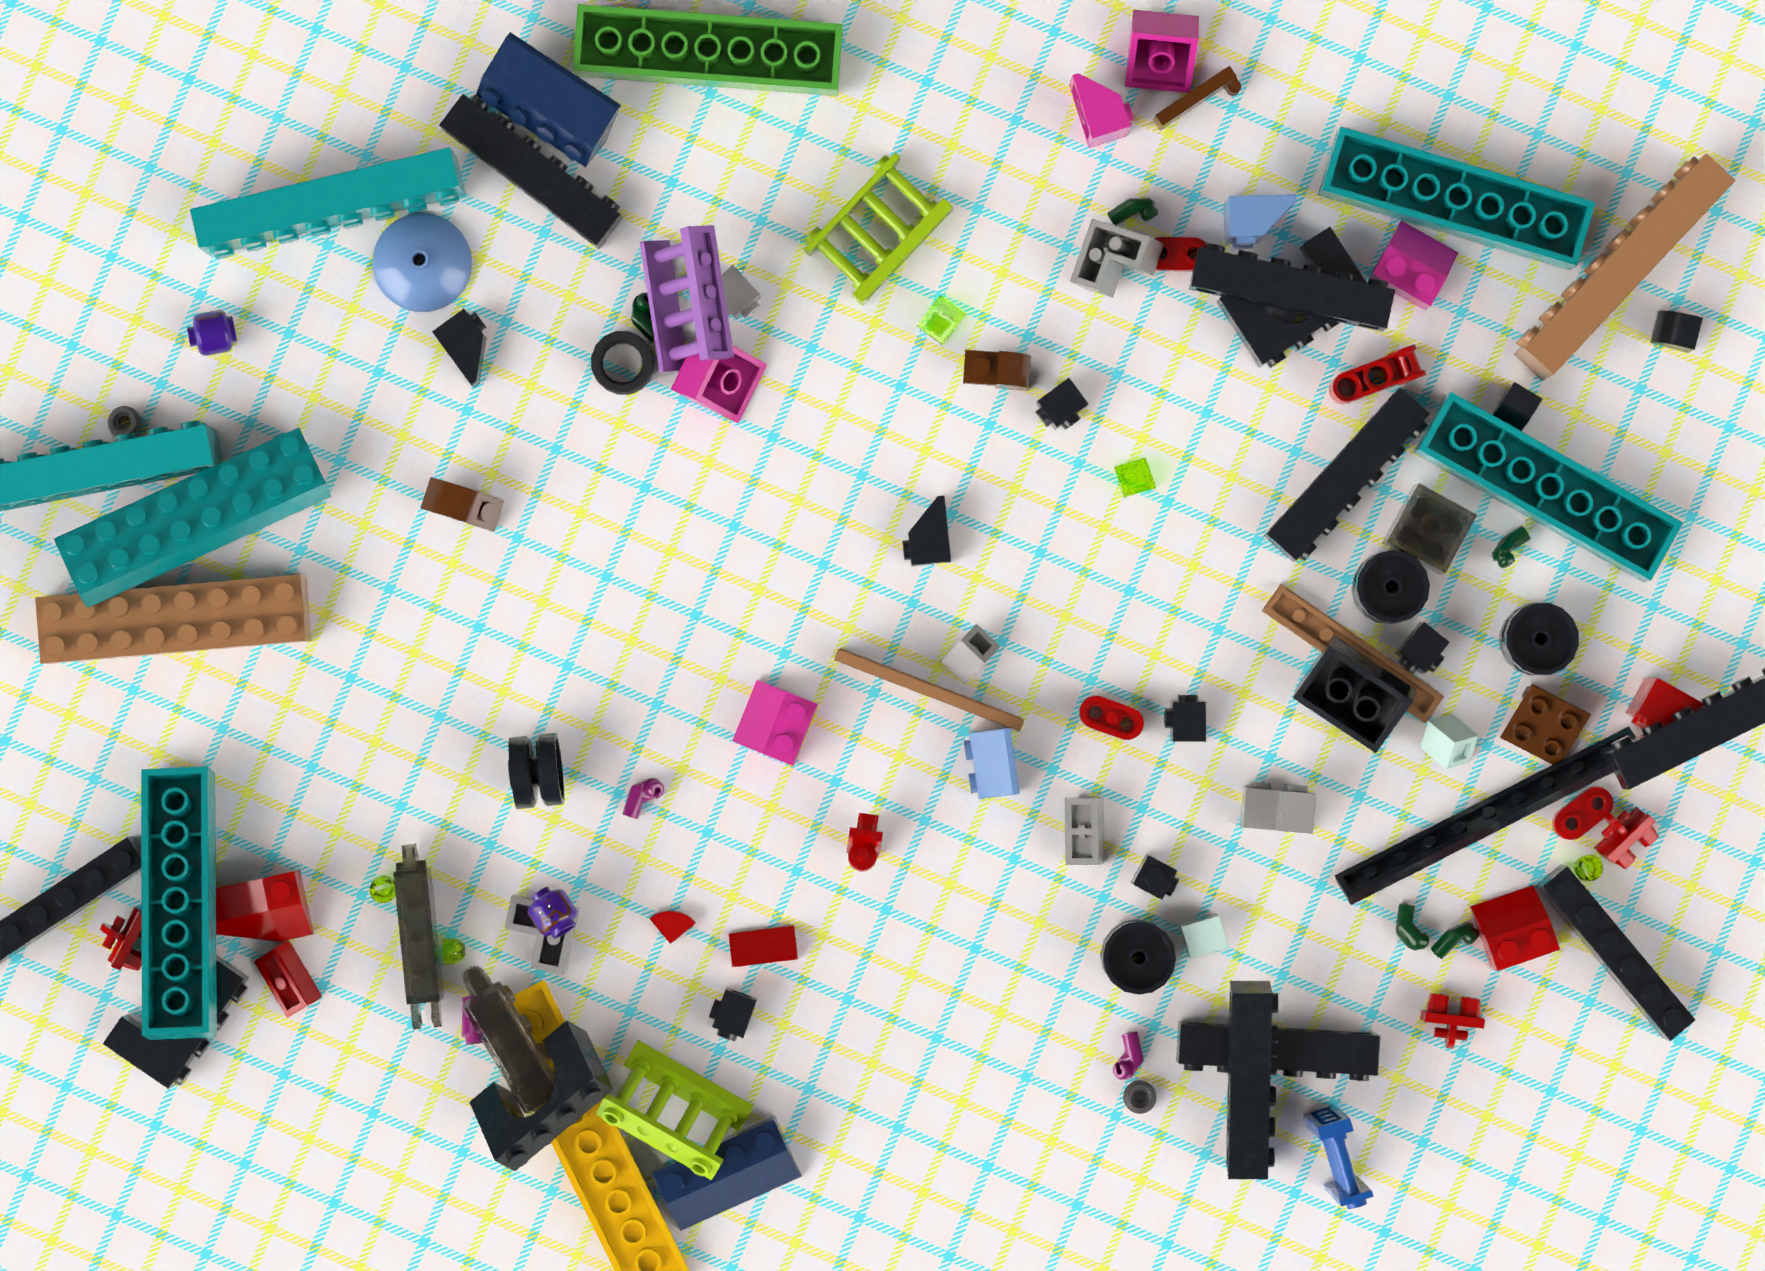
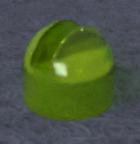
[1573,855,1603,882]
[370,875,397,903]
[442,938,466,965]

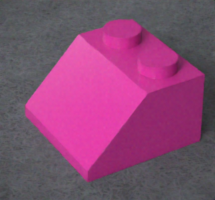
[1125,10,1199,93]
[1069,73,1134,148]
[1368,220,1458,310]
[671,338,767,423]
[732,680,818,766]

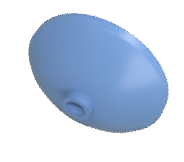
[373,213,472,312]

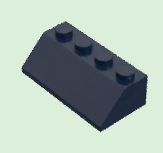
[476,32,621,168]
[652,1115,802,1231]

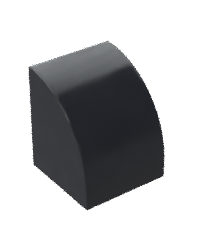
[1650,310,1703,353]
[1492,382,1543,431]

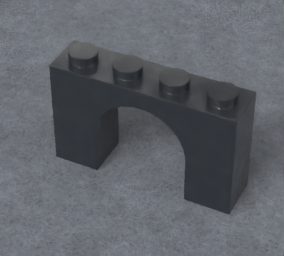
[1217,227,1367,368]
[103,955,249,1089]
[469,1020,613,1171]

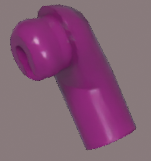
[622,778,664,819]
[1112,1031,1144,1080]

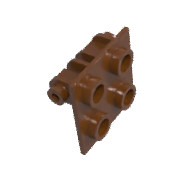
[1500,684,1591,765]

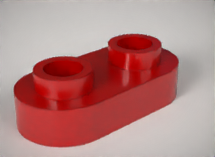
[1154,237,1206,272]
[1079,696,1144,740]
[1552,787,1614,840]

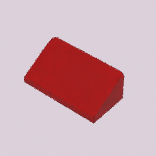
[729,925,798,968]
[254,941,322,1018]

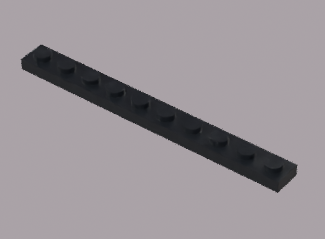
[1334,726,1636,905]

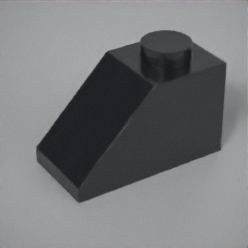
[432,309,487,388]
[902,495,951,567]

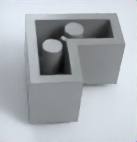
[1070,219,1164,298]
[1240,781,1316,834]
[505,894,580,974]

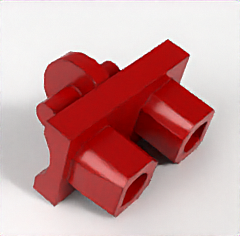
[1594,807,1659,869]
[846,813,883,872]
[99,907,142,971]
[1420,993,1485,1049]

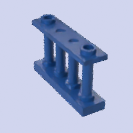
[1303,1105,1374,1209]

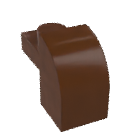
[963,350,1031,391]
[421,477,504,532]

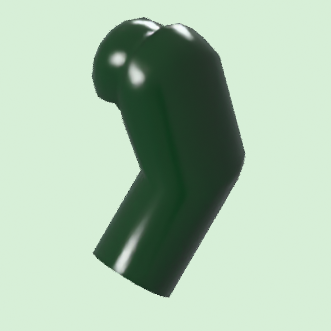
[1107,198,1158,226]
[631,292,655,343]
[1492,526,1531,568]
[1396,904,1429,951]
[1431,921,1479,959]

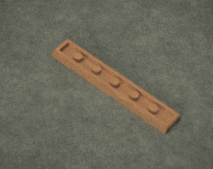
[1262,584,1444,723]
[834,648,1024,732]

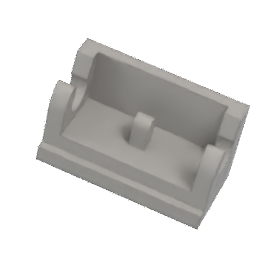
[1065,797,1104,865]

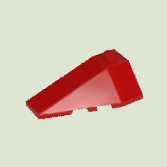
[216,870,314,942]

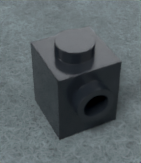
[1035,378,1088,430]
[1395,622,1450,675]
[1164,695,1206,742]
[1130,854,1179,900]
[709,988,758,1041]

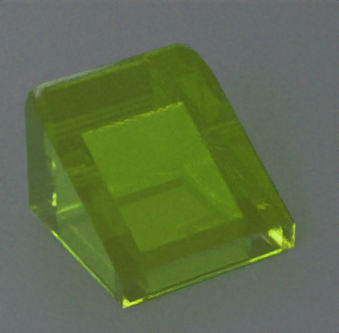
[917,295,966,346]
[1114,457,1156,499]

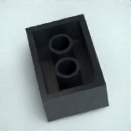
[1293,635,1416,753]

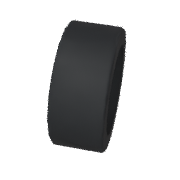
[591,331,654,395]

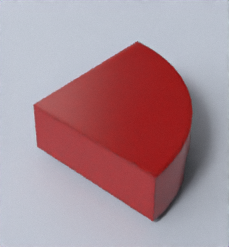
[649,911,696,944]

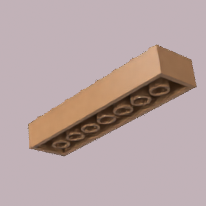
[1514,153,1736,381]
[35,574,312,664]

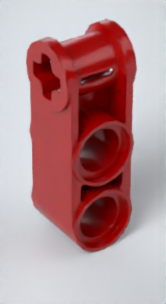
[1329,344,1427,404]

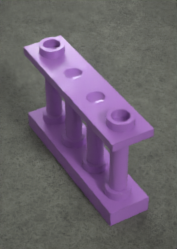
[640,225,734,373]

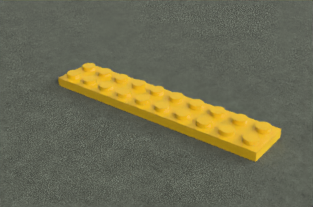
[485,979,691,1271]

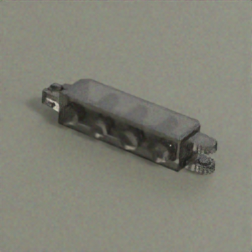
[393,843,444,1030]
[462,965,555,1115]

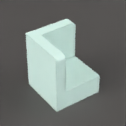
[1421,714,1479,769]
[1179,914,1228,959]

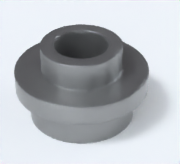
[108,406,142,436]
[1123,1080,1156,1114]

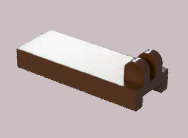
[1153,65,1241,131]

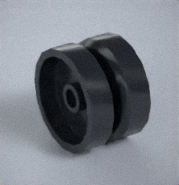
[1351,550,1430,624]
[1499,603,1579,676]
[508,733,565,809]
[1100,919,1176,995]

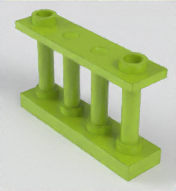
[804,152,953,306]
[595,1040,753,1180]

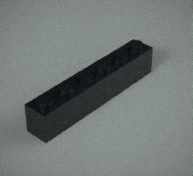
[439,94,623,249]
[1189,243,1396,332]
[1264,387,1430,562]
[1605,668,1765,790]
[0,836,141,964]
[1535,864,1695,1041]
[1226,981,1278,1180]
[1176,1021,1380,1081]

